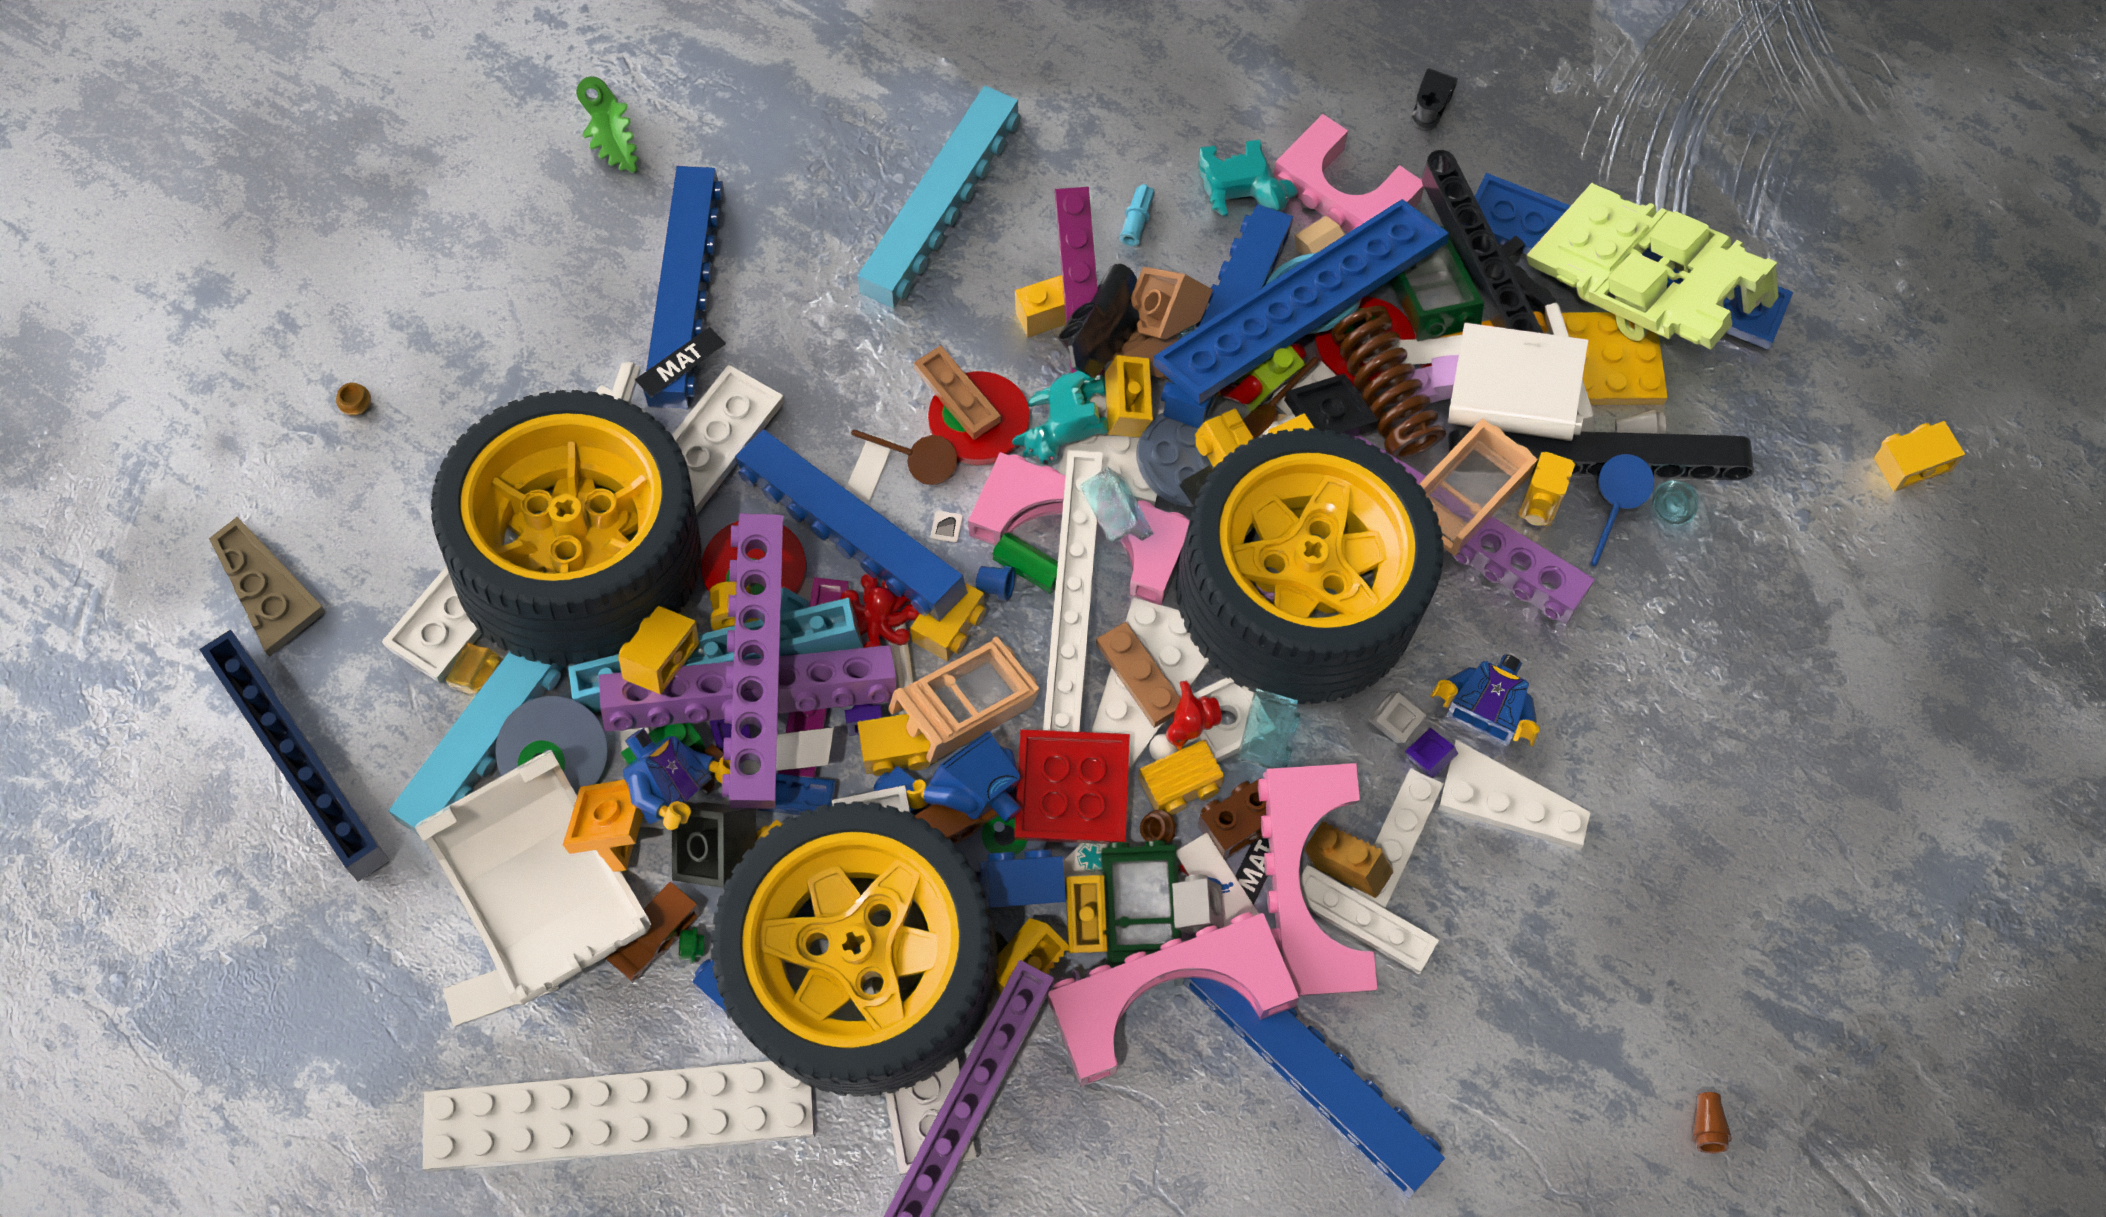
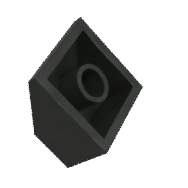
[672,802,756,888]

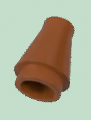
[1692,1092,1732,1154]

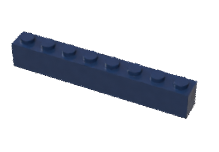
[199,629,390,882]

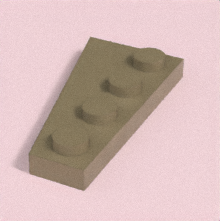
[209,517,326,657]

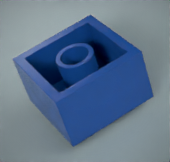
[979,849,1066,908]

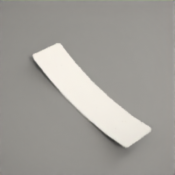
[1363,335,1462,365]

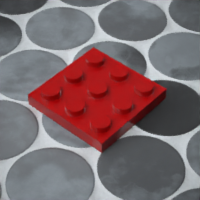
[1014,729,1130,844]

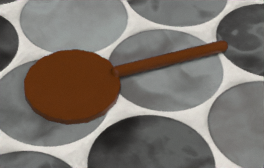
[1243,357,1318,438]
[851,430,958,485]

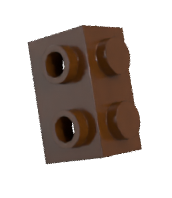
[1198,778,1267,860]

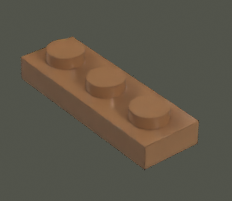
[913,345,1001,440]
[1096,622,1180,728]

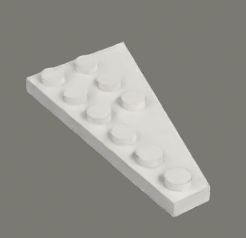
[1091,598,1209,774]

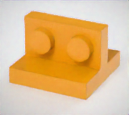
[563,779,643,872]

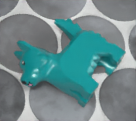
[1198,139,1298,217]
[1012,370,1108,465]

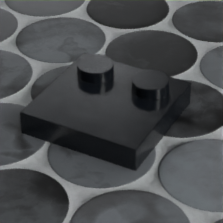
[1284,373,1379,438]

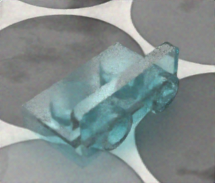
[1080,467,1154,543]
[1237,688,1300,769]

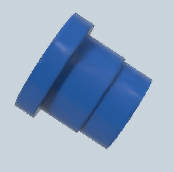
[976,566,1016,601]

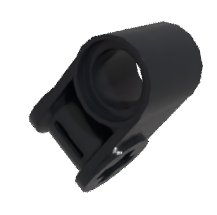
[1411,68,1458,131]

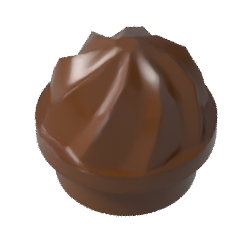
[1140,810,1177,845]

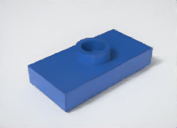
[758,774,836,815]

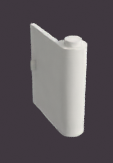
[1448,323,1588,441]

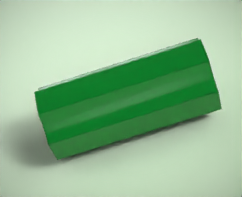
[992,532,1058,594]

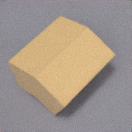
[1294,216,1345,255]

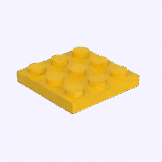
[1561,312,1668,405]

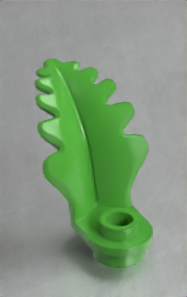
[576,76,638,173]

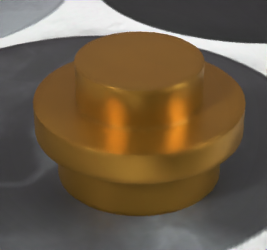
[336,382,371,416]

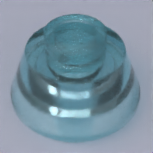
[1652,480,1699,526]

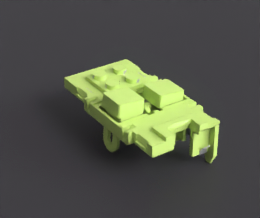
[1526,183,1779,349]

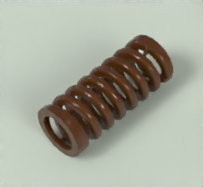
[1331,306,1446,460]

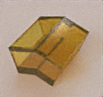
[446,642,503,697]

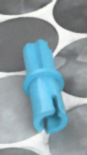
[1119,184,1154,246]

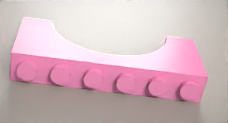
[968,452,1190,605]
[1258,763,1377,996]
[1048,912,1299,1087]

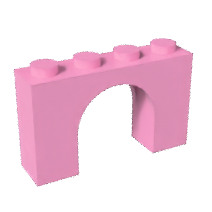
[1274,114,1424,233]

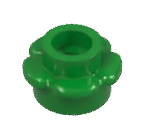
[678,926,704,964]

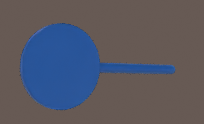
[1591,454,1654,566]

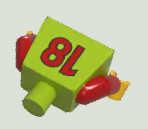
[1217,341,1306,412]

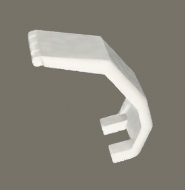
[415,750,651,1005]

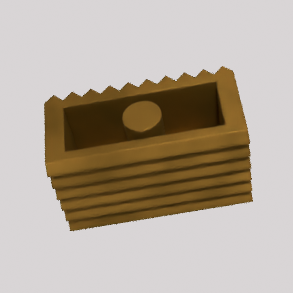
[1304,822,1394,898]

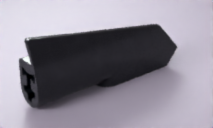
[1058,264,1140,378]

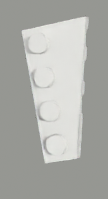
[1438,740,1590,850]

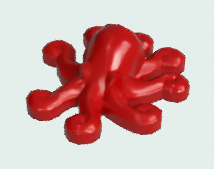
[840,574,920,648]

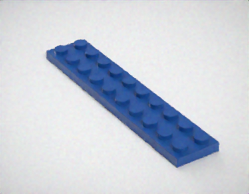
[1462,173,1793,350]
[1153,199,1449,404]

